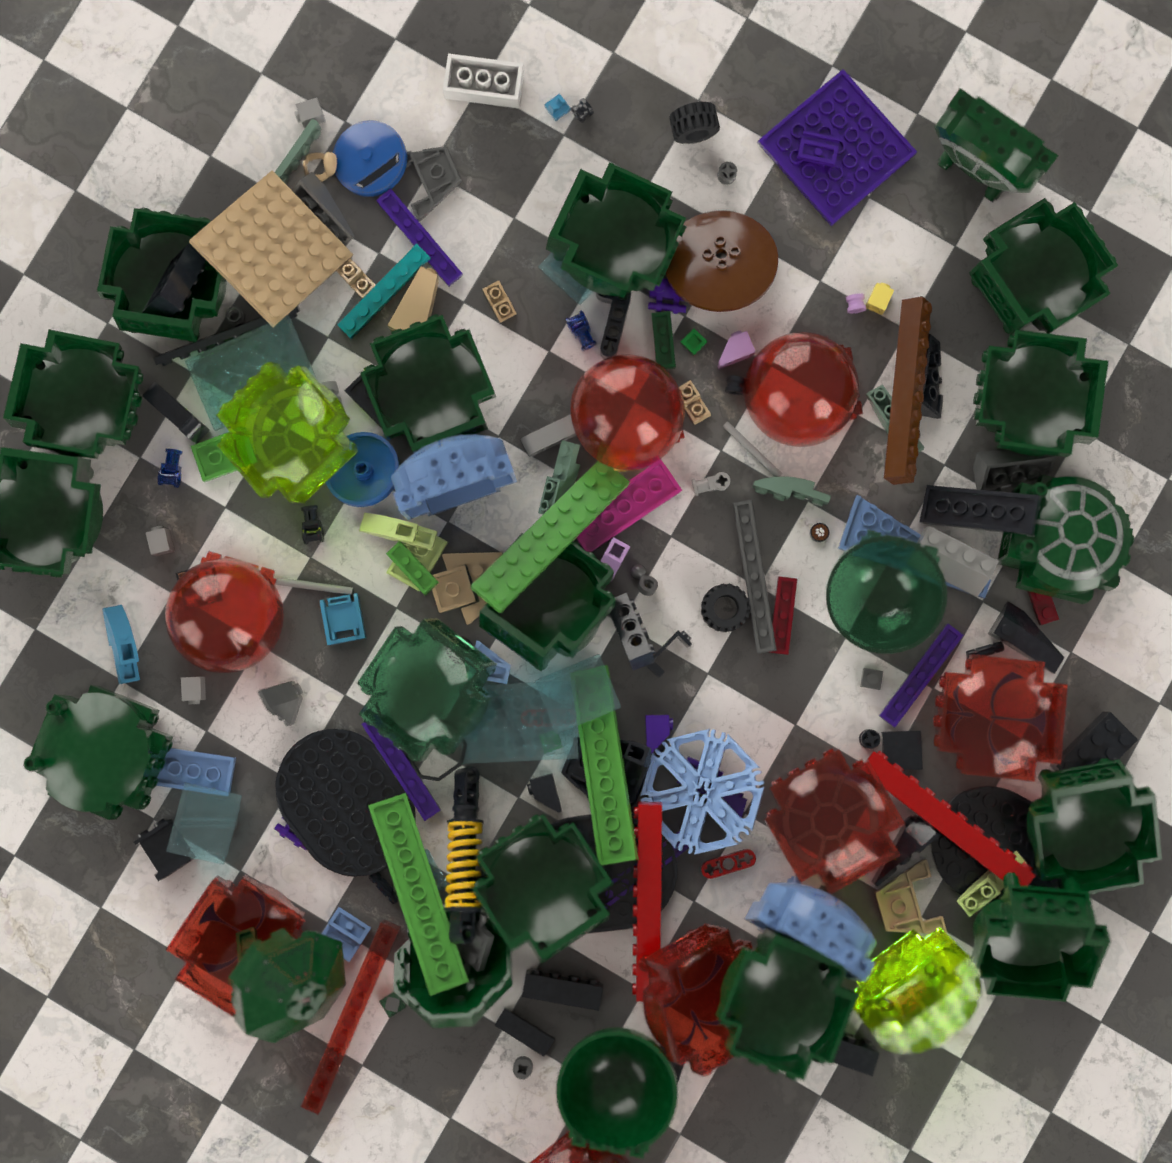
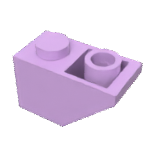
[601,537,630,582]

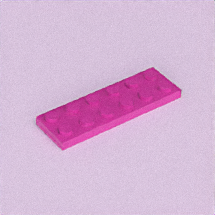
[576,459,682,552]

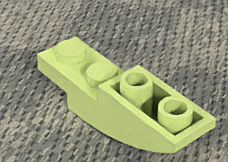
[359,513,438,551]
[957,851,1027,917]

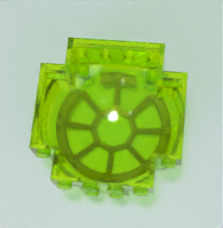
[216,361,358,503]
[853,927,982,1054]

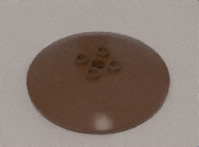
[665,211,778,312]

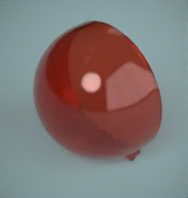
[744,332,863,447]
[571,354,685,471]
[165,551,284,673]

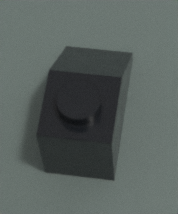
[527,773,562,813]

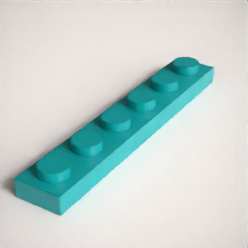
[337,244,431,339]

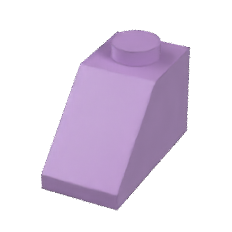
[717,331,756,369]

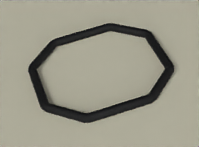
[406,719,467,781]

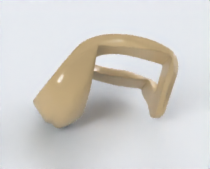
[303,152,337,182]

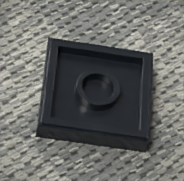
[881,731,923,770]

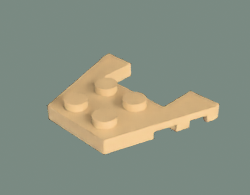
[442,552,502,625]
[874,859,948,935]

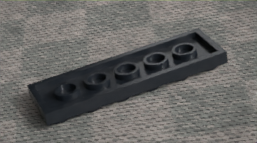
[919,485,1041,536]

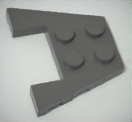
[406,146,462,222]

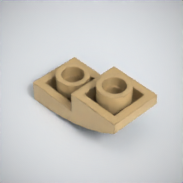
[337,259,375,299]
[482,280,517,323]
[674,380,711,425]

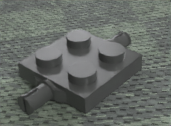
[456,912,494,975]

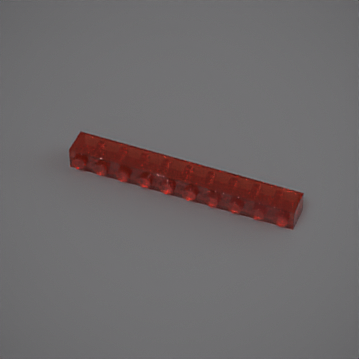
[301,919,401,1115]

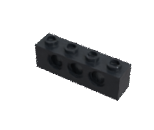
[609,593,656,670]

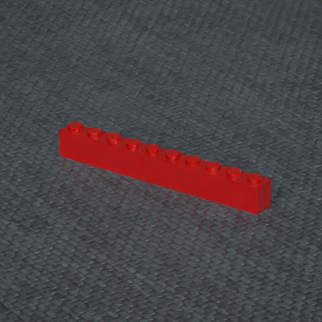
[859,751,1036,886]
[632,802,662,1002]

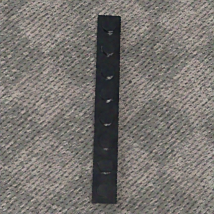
[153,306,300,366]

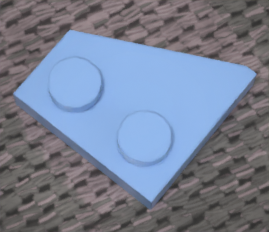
[469,641,511,684]

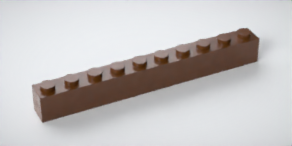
[884,296,932,485]

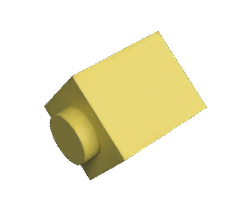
[866,283,894,315]

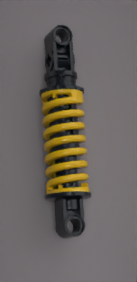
[444,766,484,944]

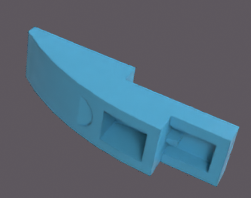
[102,605,140,684]

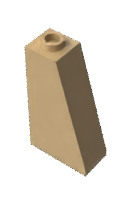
[388,266,439,331]

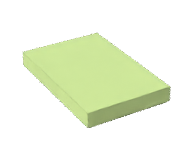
[386,536,448,592]

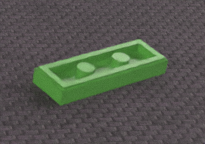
[386,541,439,596]

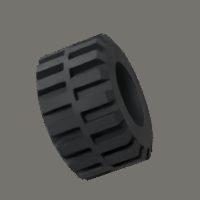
[669,101,720,144]
[701,583,751,632]

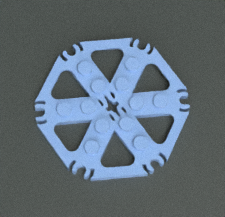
[640,729,765,854]

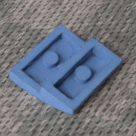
[322,907,371,963]

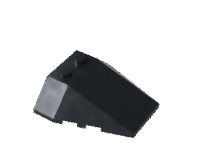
[561,737,651,809]

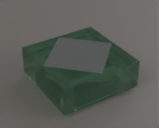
[379,992,406,1018]

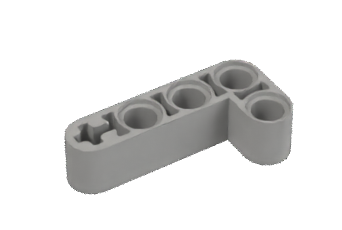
[521,404,596,457]

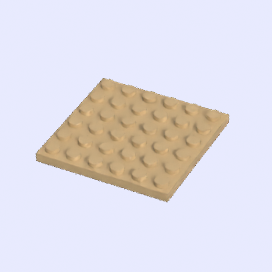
[189,170,353,328]

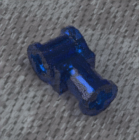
[565,310,597,351]
[157,448,183,488]

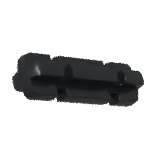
[966,641,1004,661]
[369,873,399,904]

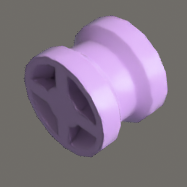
[846,293,866,314]

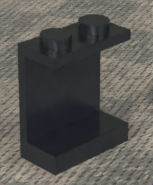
[646,630,692,678]
[134,819,196,881]

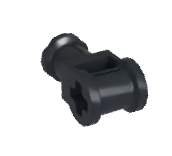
[301,505,324,545]

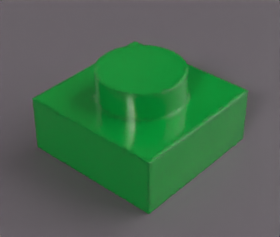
[680,329,707,356]

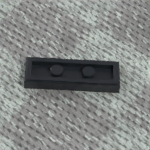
[494,1008,555,1057]

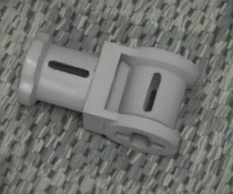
[692,472,730,496]

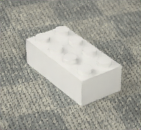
[443,54,524,108]

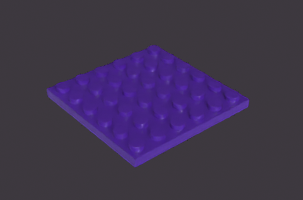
[757,69,917,226]

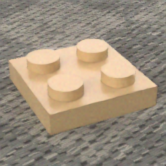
[432,565,476,613]

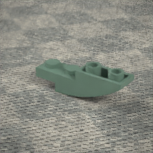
[866,384,924,452]
[538,440,580,515]
[752,477,831,507]

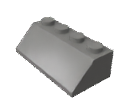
[908,526,999,597]

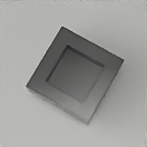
[860,668,883,690]

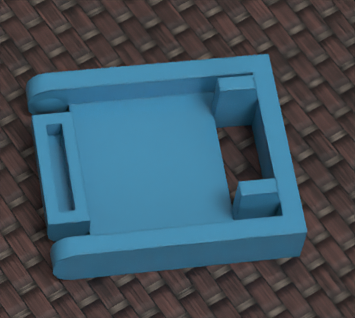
[320,593,366,645]

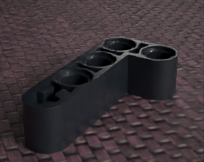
[596,292,631,361]
[142,381,210,444]

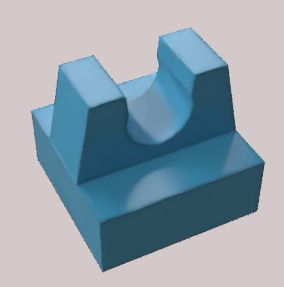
[544,93,571,121]

